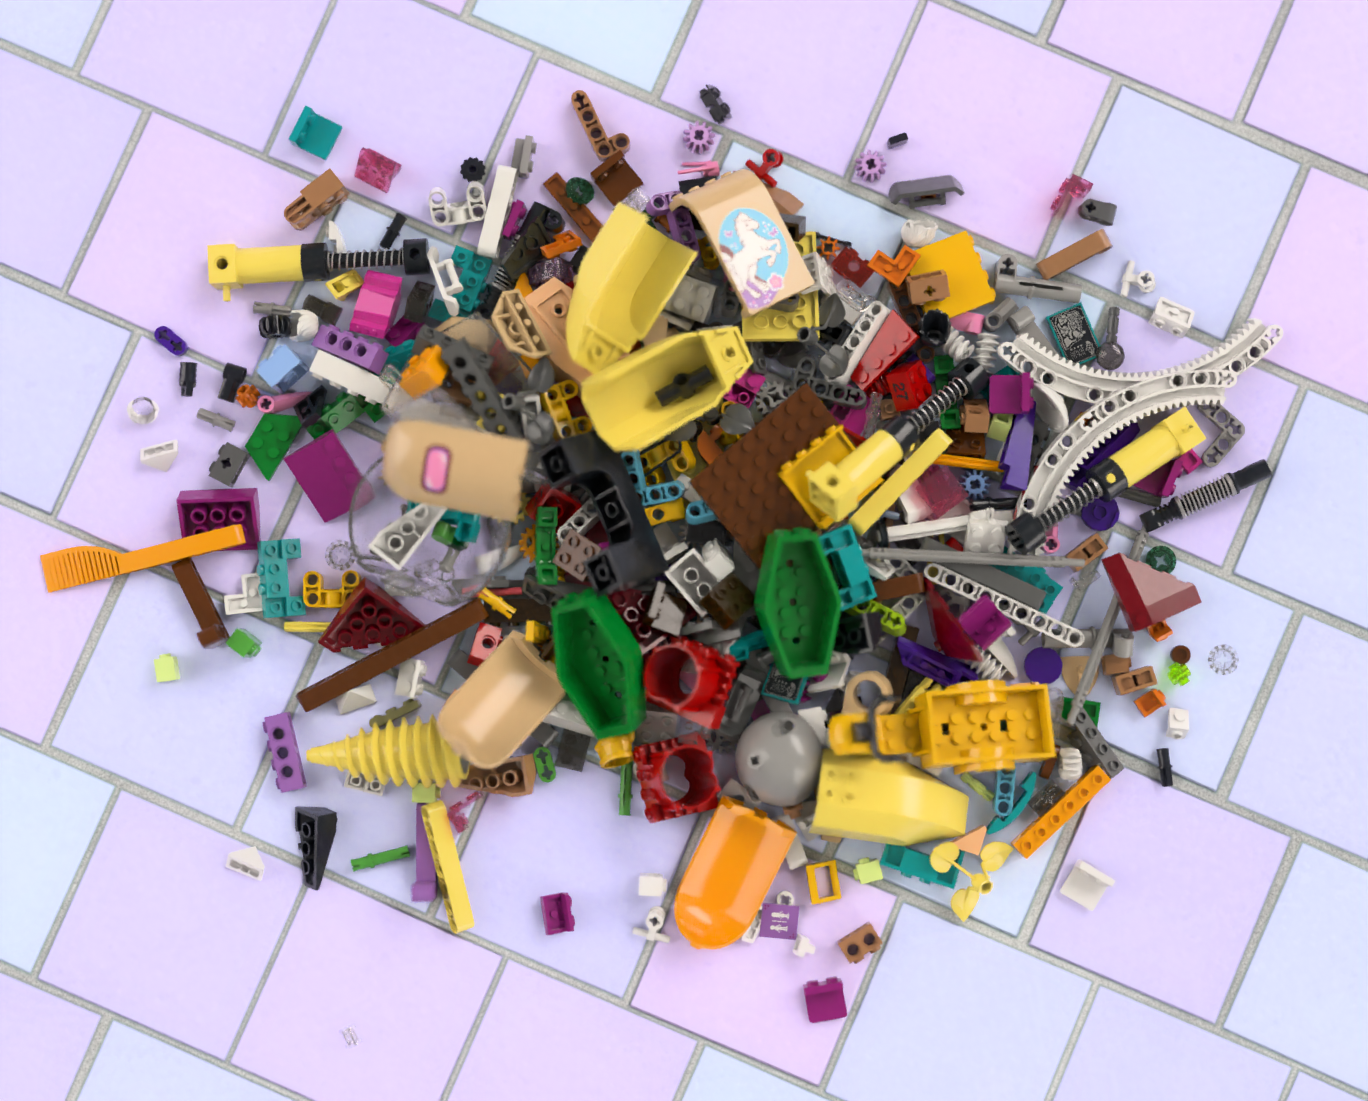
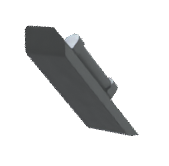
[888,175,965,209]
[716,665,767,741]

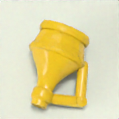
[594,730,635,768]

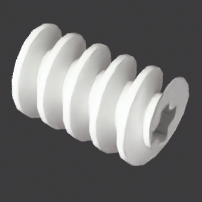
[939,326,975,363]
[972,333,1001,375]
[965,644,1007,680]

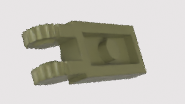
[369,699,422,728]

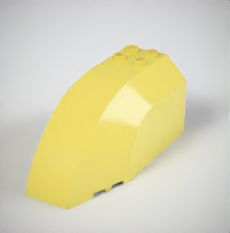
[566,202,698,374]
[581,326,753,452]
[809,748,969,846]

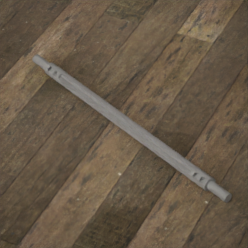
[1066,525,1149,726]
[862,547,1085,568]

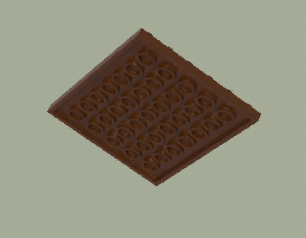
[688,383,857,570]

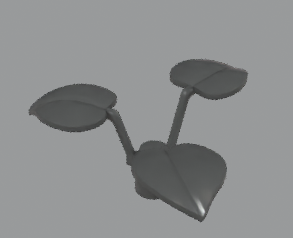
[774,293,849,377]
[491,357,555,445]
[664,403,755,442]

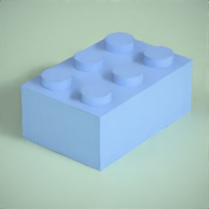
[256,344,310,394]

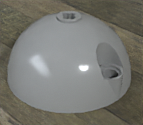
[735,711,822,807]

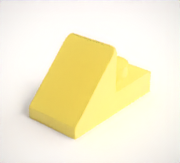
[325,269,364,301]

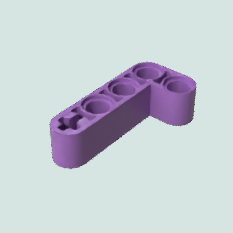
[646,191,701,267]

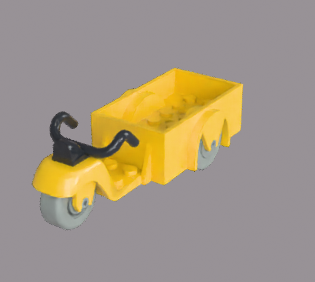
[825,680,1056,775]

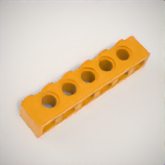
[1010,765,1111,859]

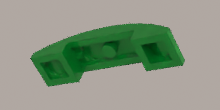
[933,355,961,430]
[535,507,557,585]

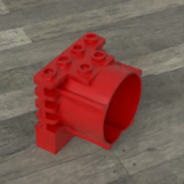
[644,635,740,729]
[632,732,721,823]

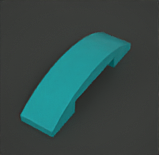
[729,629,799,661]
[986,771,1037,835]

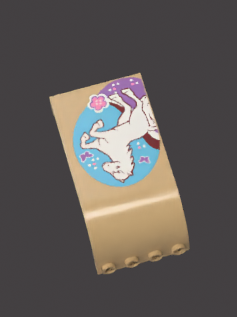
[668,169,815,319]

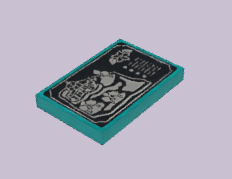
[1045,302,1104,365]
[761,662,808,705]

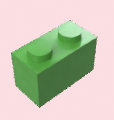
[225,628,263,658]

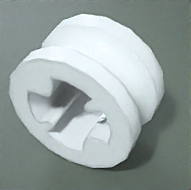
[776,890,794,905]

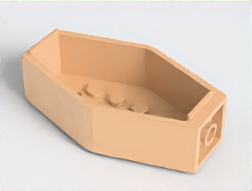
[524,277,630,398]

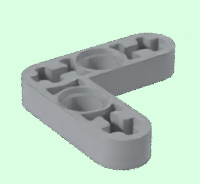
[1197,405,1245,468]

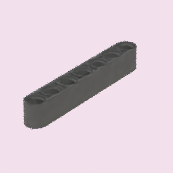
[919,537,1046,611]
[447,648,560,749]

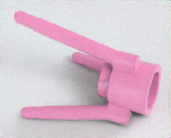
[677,160,720,177]

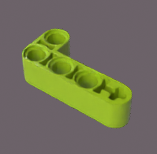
[841,587,906,637]

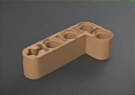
[571,90,630,162]
[1036,229,1113,280]

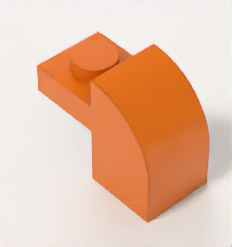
[697,424,723,465]

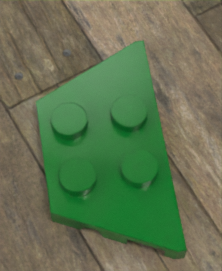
[245,414,303,481]

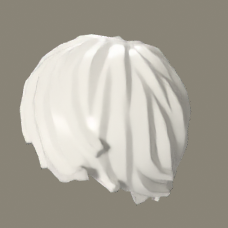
[901,219,938,249]
[289,310,319,343]

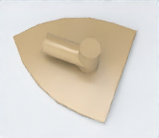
[1061,656,1099,695]

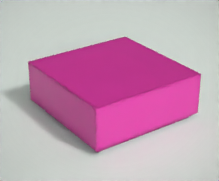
[1177,449,1203,475]

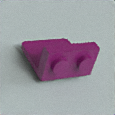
[989,372,1034,414]
[1132,459,1184,499]
[958,595,1013,651]
[803,976,847,1023]

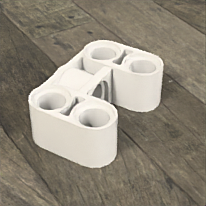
[428,181,487,227]

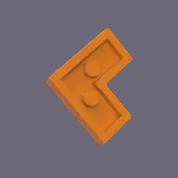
[540,230,583,259]
[867,245,921,288]

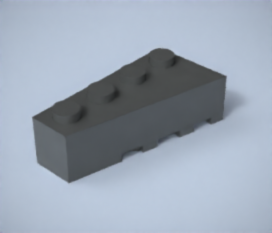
[732,540,760,619]

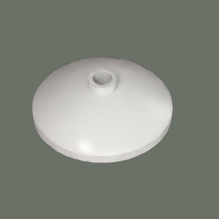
[1030,383,1069,433]

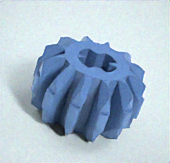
[957,469,991,499]

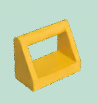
[805,860,842,905]

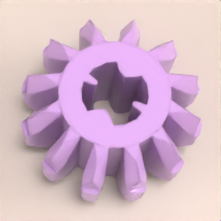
[683,121,715,154]
[854,149,887,183]

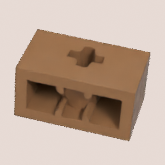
[906,269,950,305]

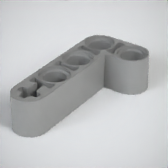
[1007,305,1060,379]

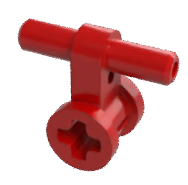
[745,149,784,188]

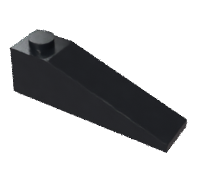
[295,806,337,891]

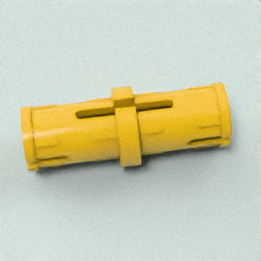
[478,587,517,620]

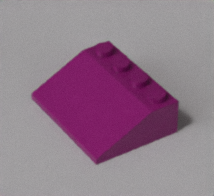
[283,429,374,523]
[176,488,261,551]

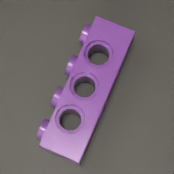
[311,324,389,375]
[263,712,307,793]

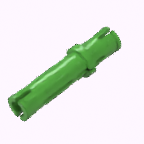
[618,761,633,816]
[351,845,410,872]

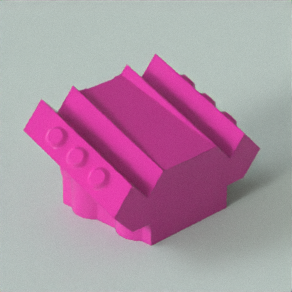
[349,270,403,339]

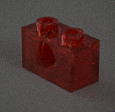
[831,246,874,291]

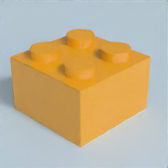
[399,345,450,400]

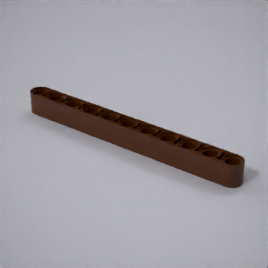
[295,598,489,712]

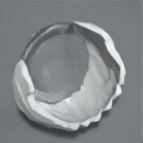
[127,396,159,425]

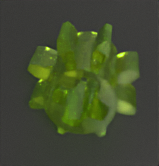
[1167,662,1191,686]

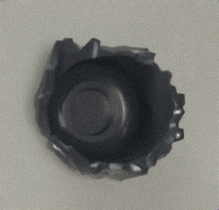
[918,308,951,348]

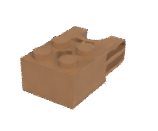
[284,168,350,230]

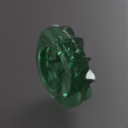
[565,177,594,206]
[1145,546,1176,574]

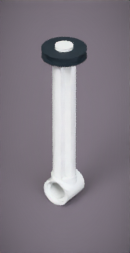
[876,510,986,548]

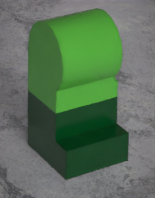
[431,521,469,552]

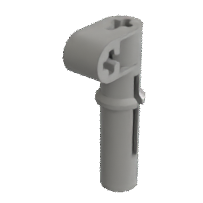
[993,254,1082,303]
[1041,626,1134,658]

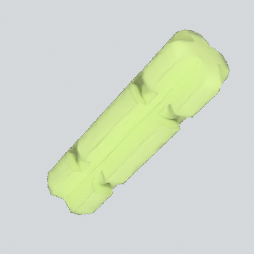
[960,772,995,802]

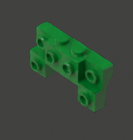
[306,391,389,440]

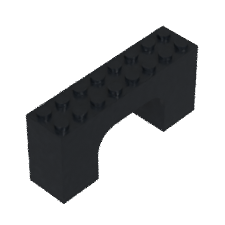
[537,430,670,598]

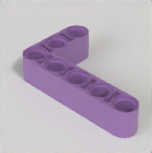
[411,803,437,902]

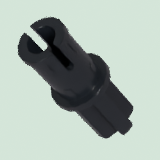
[380,213,407,250]
[1156,748,1173,787]

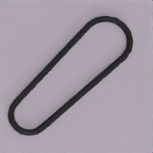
[626,439,682,482]

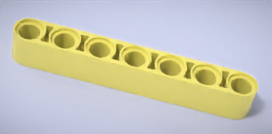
[847,428,953,536]
[421,800,474,934]

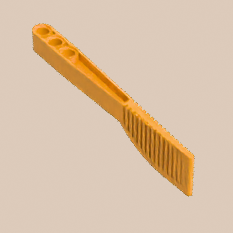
[40,524,246,593]

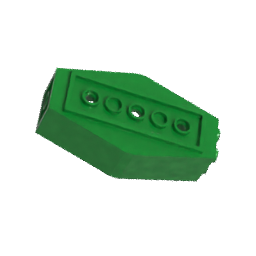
[754,527,841,679]
[551,587,647,740]

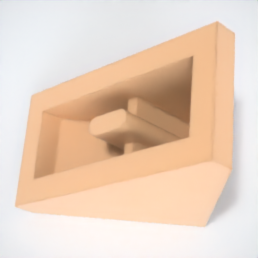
[950,824,987,855]

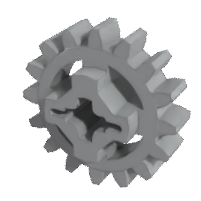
[755,380,795,418]

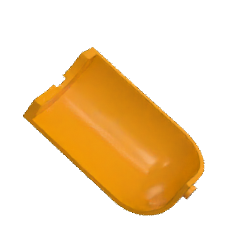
[674,795,797,950]

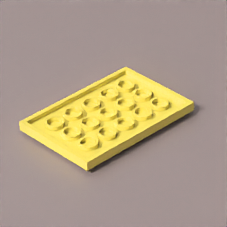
[741,232,820,342]

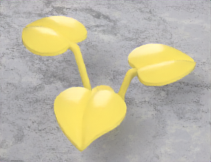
[930,841,1014,922]

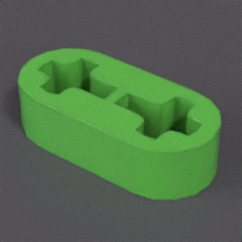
[533,746,556,783]

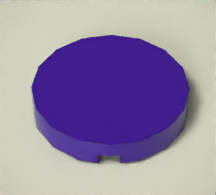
[1080,496,1120,531]
[1024,647,1063,684]

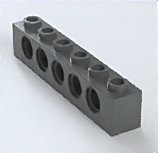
[441,336,525,440]

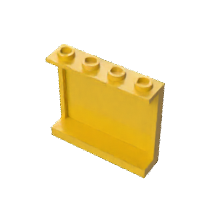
[907,230,996,319]
[778,425,884,529]

